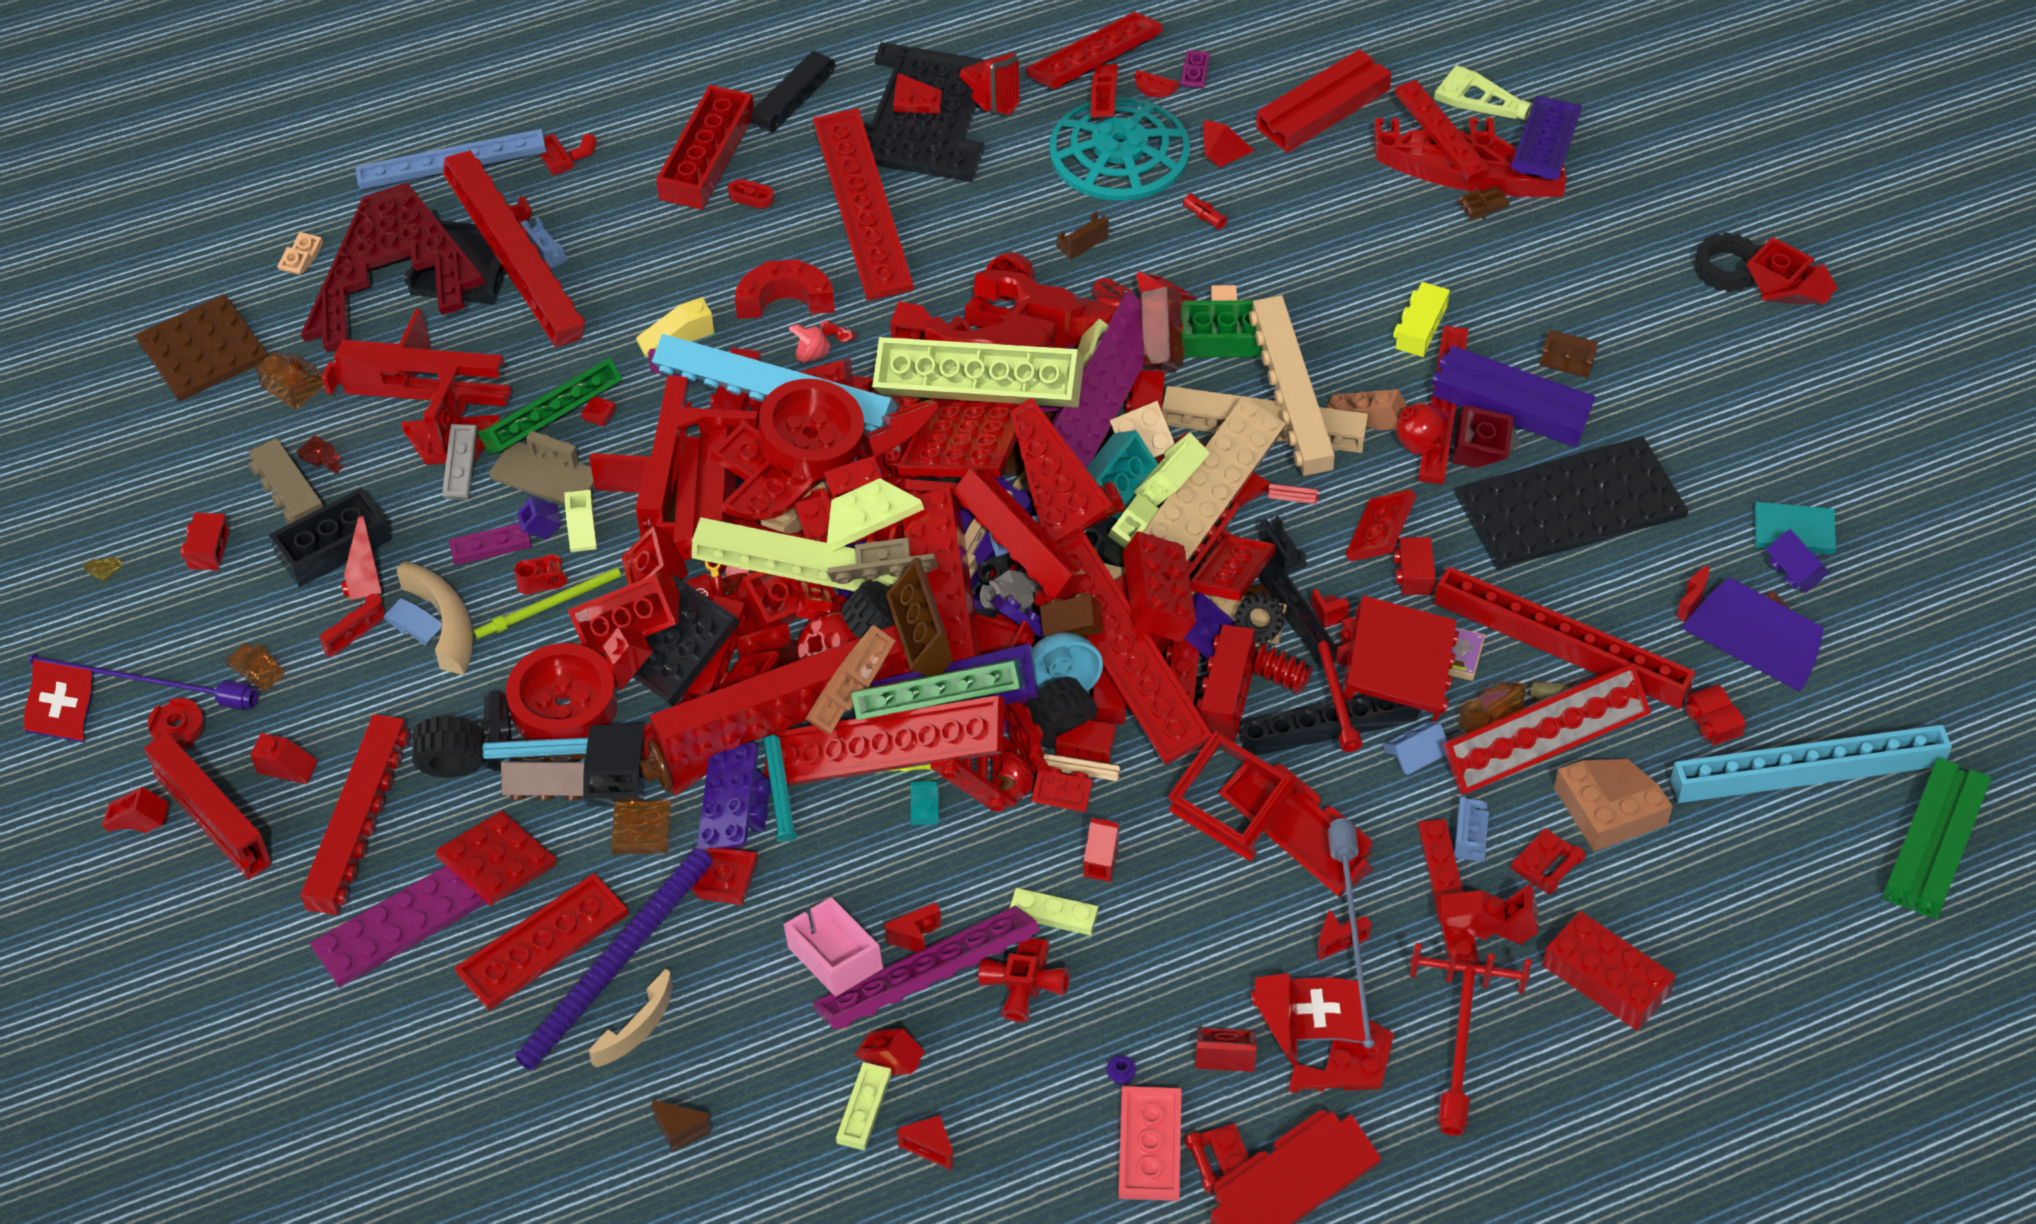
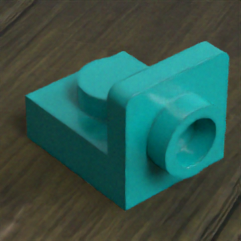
[910,780,939,825]

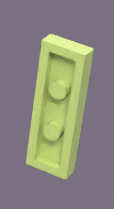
[1010,888,1098,935]
[836,1062,892,1151]

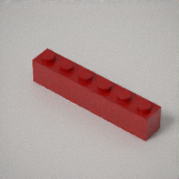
[953,468,1086,599]

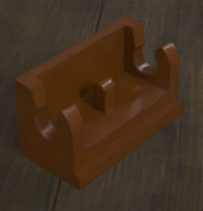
[1056,211,1109,260]
[1540,330,1598,378]

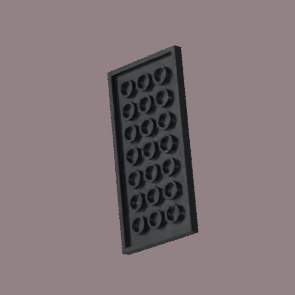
[1455,436,1688,570]

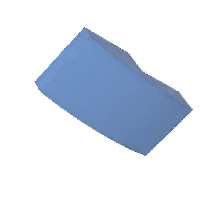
[383,598,442,647]

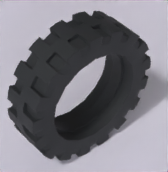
[1694,233,1759,292]

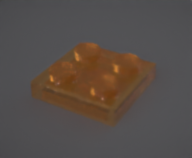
[611,801,671,855]

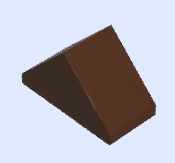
[651,1100,712,1152]

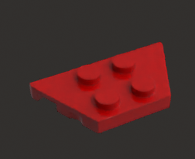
[401,415,500,465]

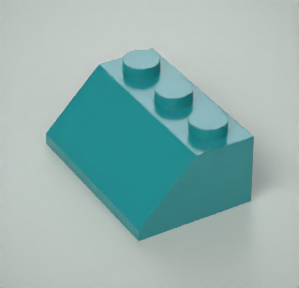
[1086,430,1158,520]

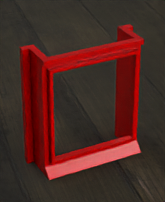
[1168,731,1304,862]

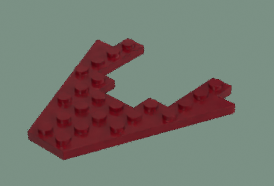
[301,182,485,353]

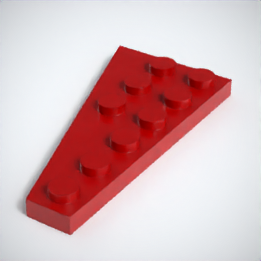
[1010,397,1115,545]

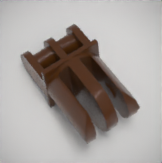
[1458,186,1509,220]

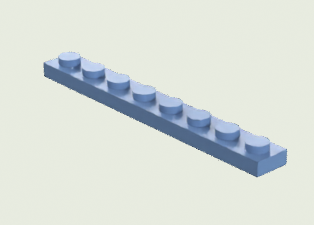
[355,129,546,190]

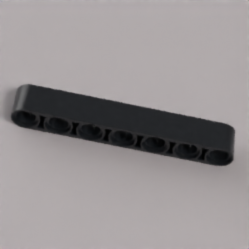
[1242,695,1423,756]

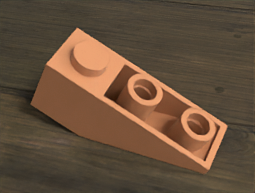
[1326,389,1408,430]

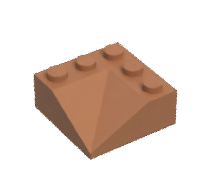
[1554,759,1673,852]

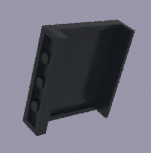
[405,209,518,305]

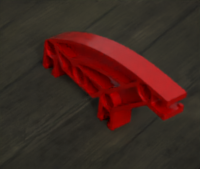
[1373,118,1567,197]

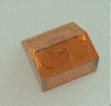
[255,352,324,410]
[1458,682,1527,732]

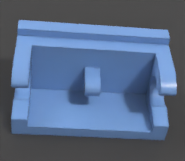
[520,217,568,269]
[1454,796,1489,862]

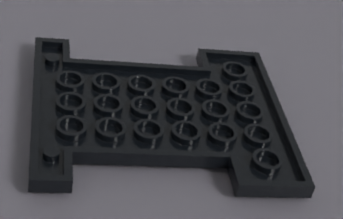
[863,42,985,182]

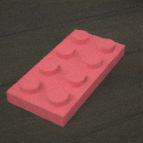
[1119,1086,1181,1201]

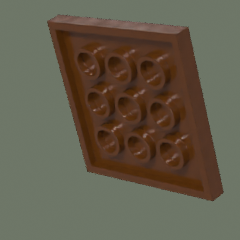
[135,294,269,402]

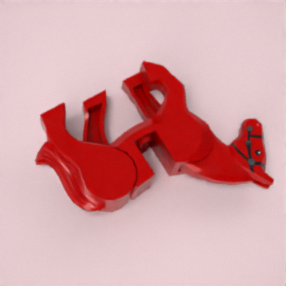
[925,270,1156,349]

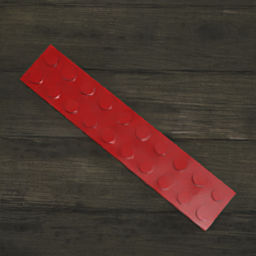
[813,108,914,301]
[1059,530,1212,766]
[764,696,1004,786]

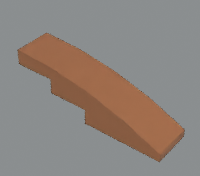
[805,626,895,734]

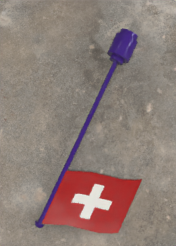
[24,654,258,743]

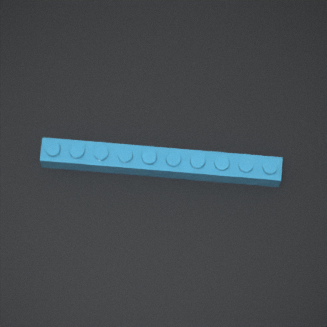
[652,334,898,432]
[1670,725,1952,803]

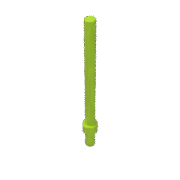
[473,568,621,640]

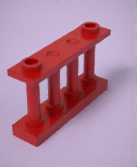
[931,702,1017,812]

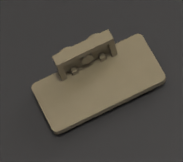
[489,431,594,506]

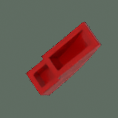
[862,400,938,457]

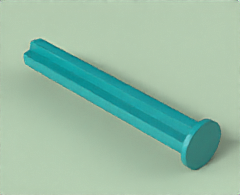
[763,735,798,842]

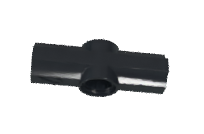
[481,691,512,771]

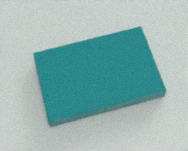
[1754,502,1836,555]

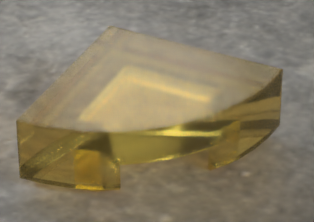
[83,557,122,582]

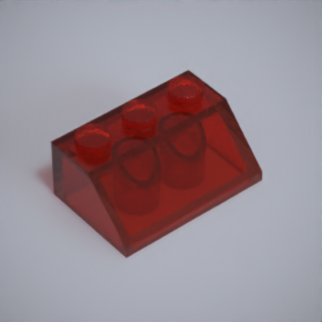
[1141,287,1184,374]

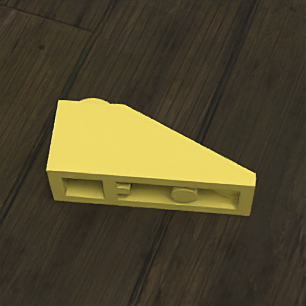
[636,297,714,357]

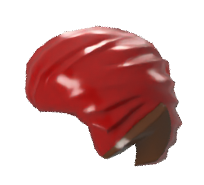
[996,751,1033,802]

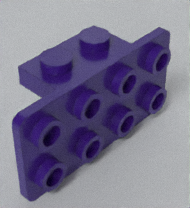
[697,743,771,851]

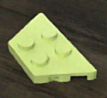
[827,478,924,552]

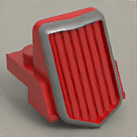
[959,52,1020,116]

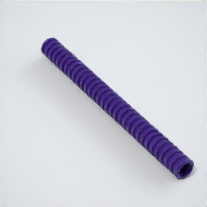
[514,848,713,1071]

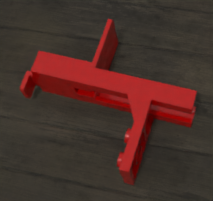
[322,309,512,455]
[589,376,759,543]

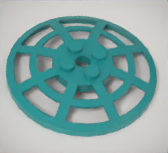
[1049,97,1190,201]

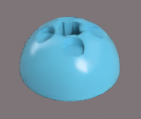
[1032,632,1103,692]

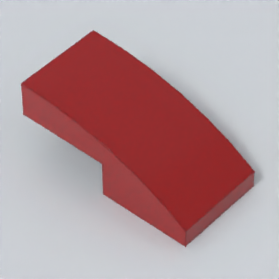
[1677,565,1710,622]

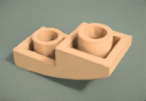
[277,232,324,275]

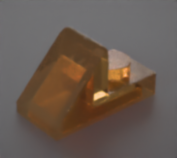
[226,643,285,692]

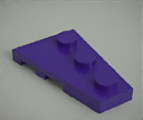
[992,594,1045,638]

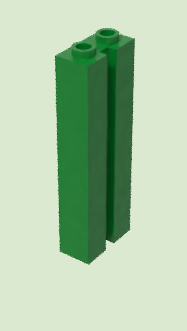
[1882,757,1992,919]

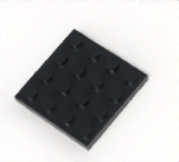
[632,575,741,707]

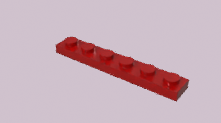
[1395,80,1490,182]
[1417,819,1480,965]

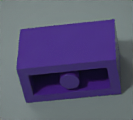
[1766,529,1830,593]

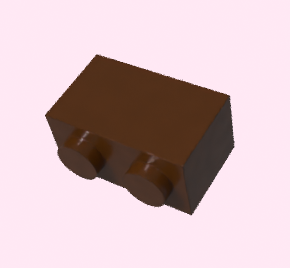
[1040,593,1104,637]

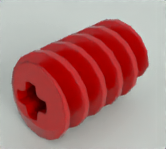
[1253,643,1313,694]

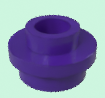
[1107,1056,1136,1085]

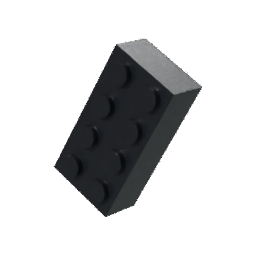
[269,487,392,587]

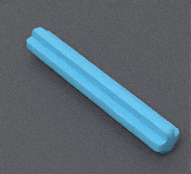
[482,737,588,759]

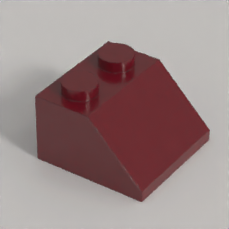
[1451,405,1514,468]

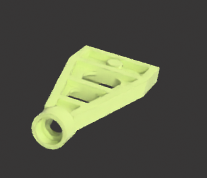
[1434,65,1533,121]

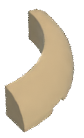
[397,561,473,675]

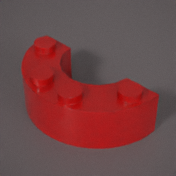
[735,259,835,319]

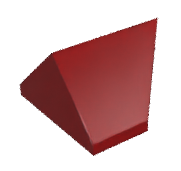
[1203,120,1255,168]

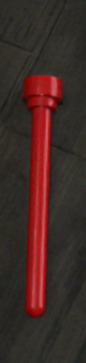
[1318,640,1363,752]

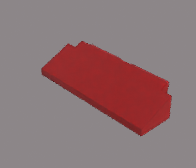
[1218,763,1374,898]
[1210,1111,1381,1224]

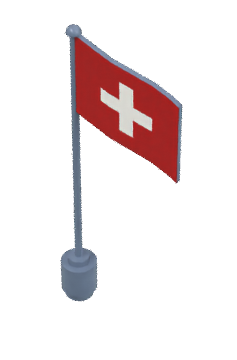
[1293,818,1374,1048]

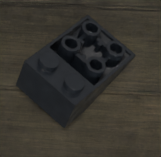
[583,724,645,807]

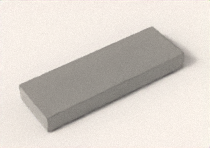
[442,424,478,500]

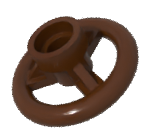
[639,740,673,792]

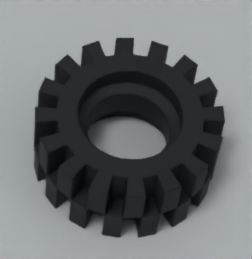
[1235,592,1286,644]

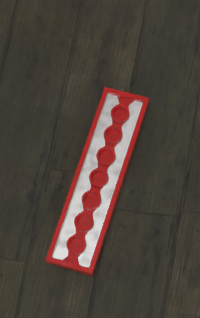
[1442,662,1651,795]

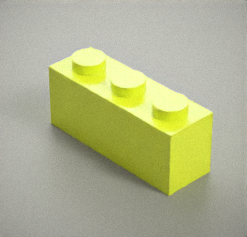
[1393,282,1450,357]

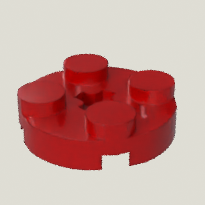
[148,698,205,749]

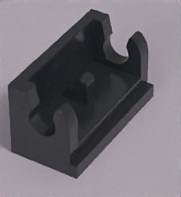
[1259,516,1307,574]

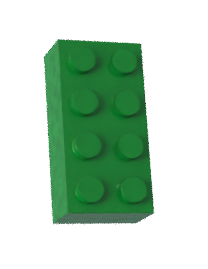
[1176,300,1263,358]

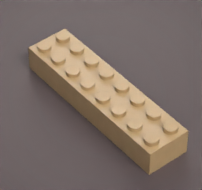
[1143,396,1286,562]

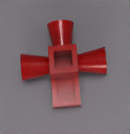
[978,938,1070,1023]

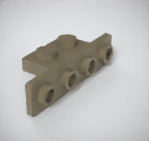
[828,538,939,584]

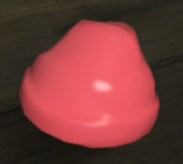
[789,324,831,364]

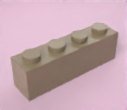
[248,438,323,525]

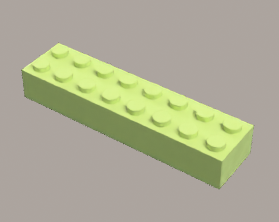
[872,337,1085,408]

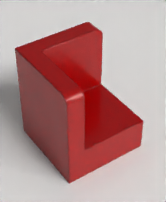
[1310,589,1349,628]

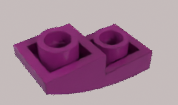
[1181,50,1210,88]

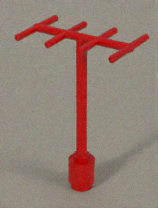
[1409,943,1532,1136]

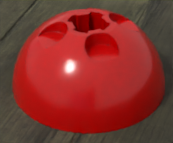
[797,611,858,660]

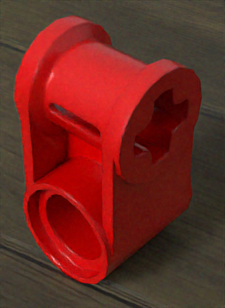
[514,554,567,595]

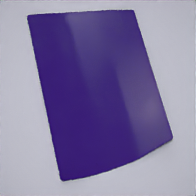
[1682,578,1824,691]

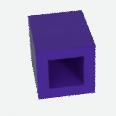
[517,496,562,539]

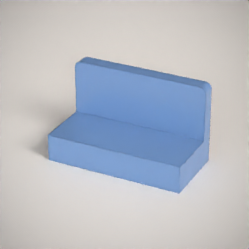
[1383,721,1447,775]

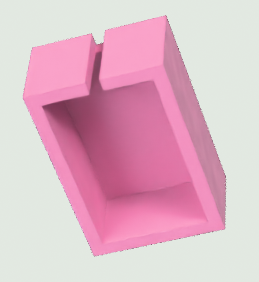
[784,897,883,997]

